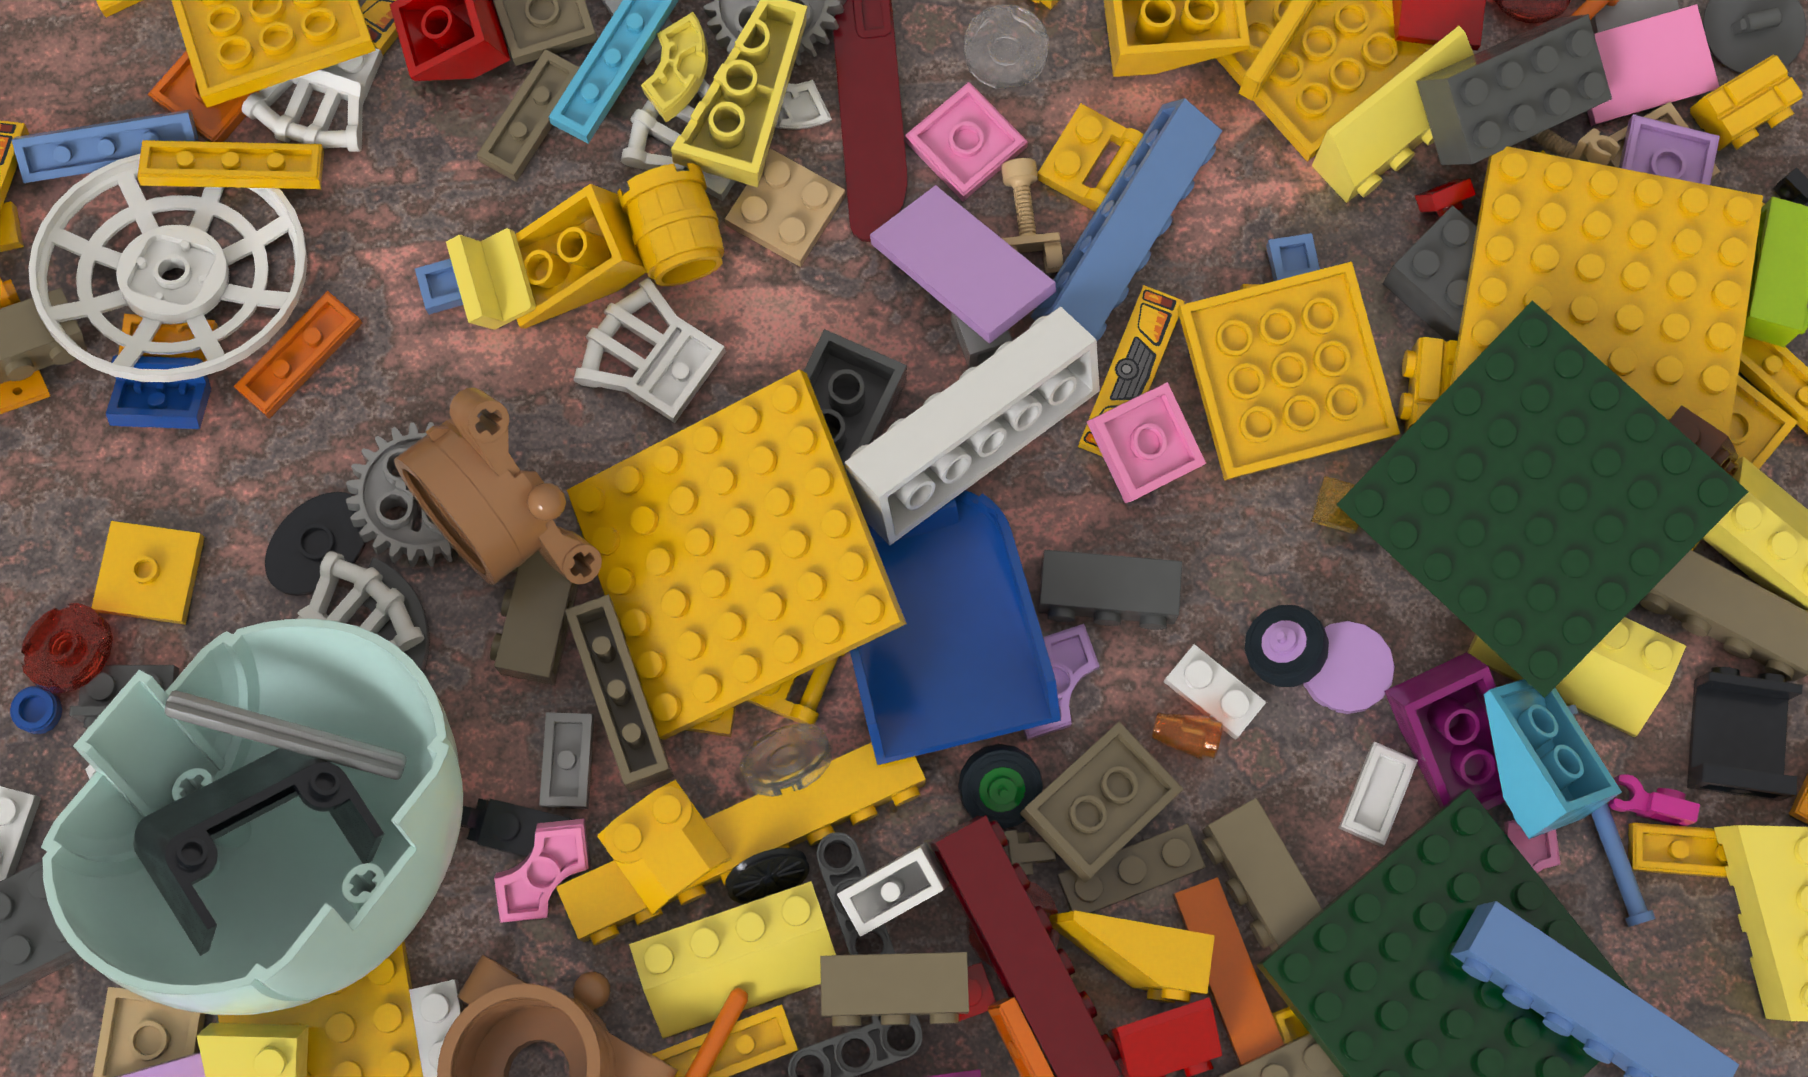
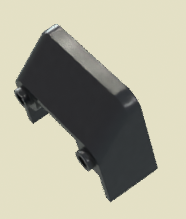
[133,748,384,956]

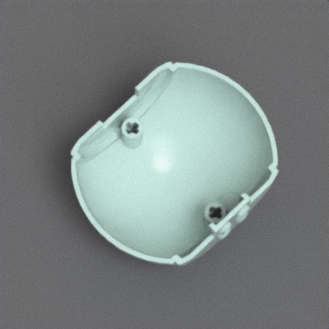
[41,619,463,1015]

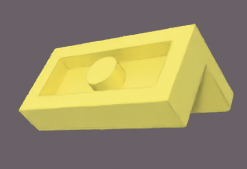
[446,228,536,330]

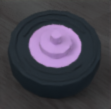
[1244,605,1329,687]

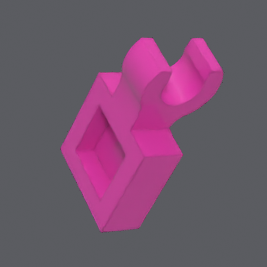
[1608,774,1700,826]

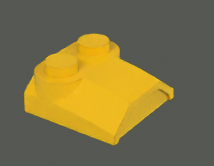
[597,780,732,915]

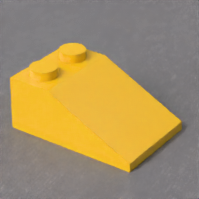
[1104,0,1250,77]
[515,184,647,329]
[1049,910,1215,1003]

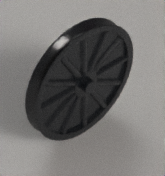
[725,848,810,904]

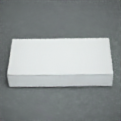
[1338,742,1418,847]

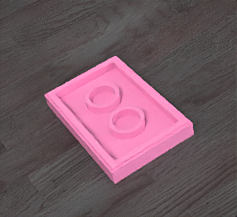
[1587,4,1720,126]

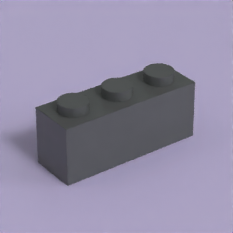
[1038,550,1182,630]

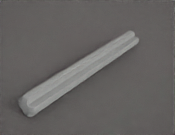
[165,690,406,780]

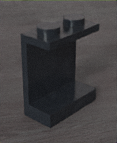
[1687,667,1803,801]

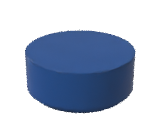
[10,686,62,734]

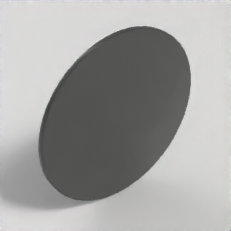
[1703,0,1807,74]

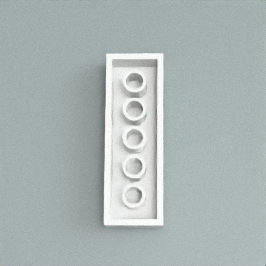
[845,306,1100,546]

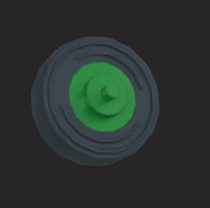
[958,744,1043,829]

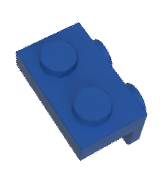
[106,355,211,429]

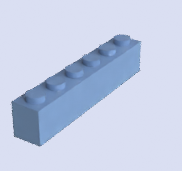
[1031,98,1223,341]
[1451,901,1740,1077]

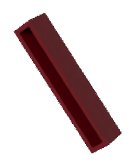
[928,815,1121,1077]

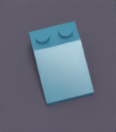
[1484,679,1622,839]

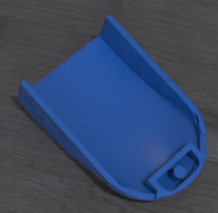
[850,490,1061,765]

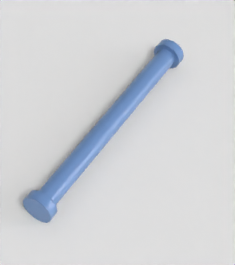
[1567,705,1656,927]

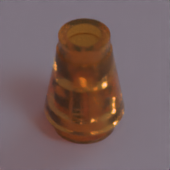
[1152,712,1223,761]

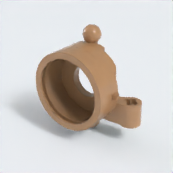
[394,388,602,585]
[437,954,678,1077]

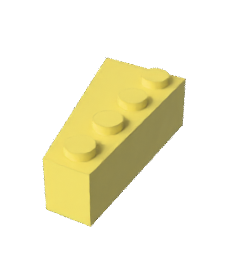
[671,0,807,187]
[1714,825,1808,1022]
[196,1023,309,1077]

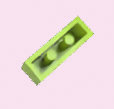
[1744,196,1808,347]

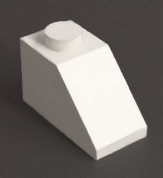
[837,842,949,937]

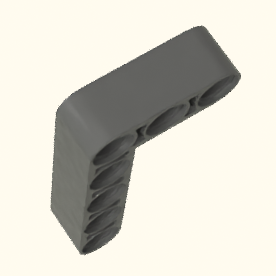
[788,832,923,1077]

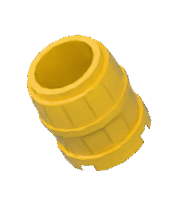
[617,163,725,286]

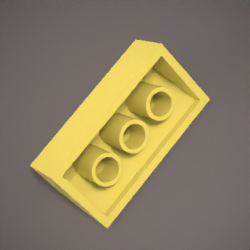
[1312,26,1474,203]
[1702,457,1808,611]
[1468,617,1686,737]
[629,881,836,1039]

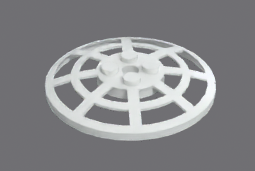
[28,154,308,382]

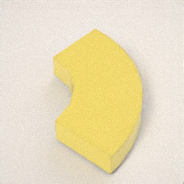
[641,12,708,122]

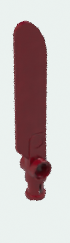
[833,0,908,242]

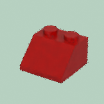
[389,0,511,81]
[1108,997,1223,1077]

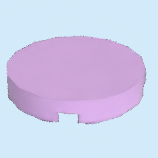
[1303,621,1395,714]

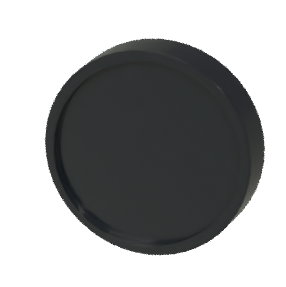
[265,492,367,596]

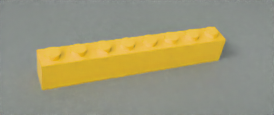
[556,742,926,946]

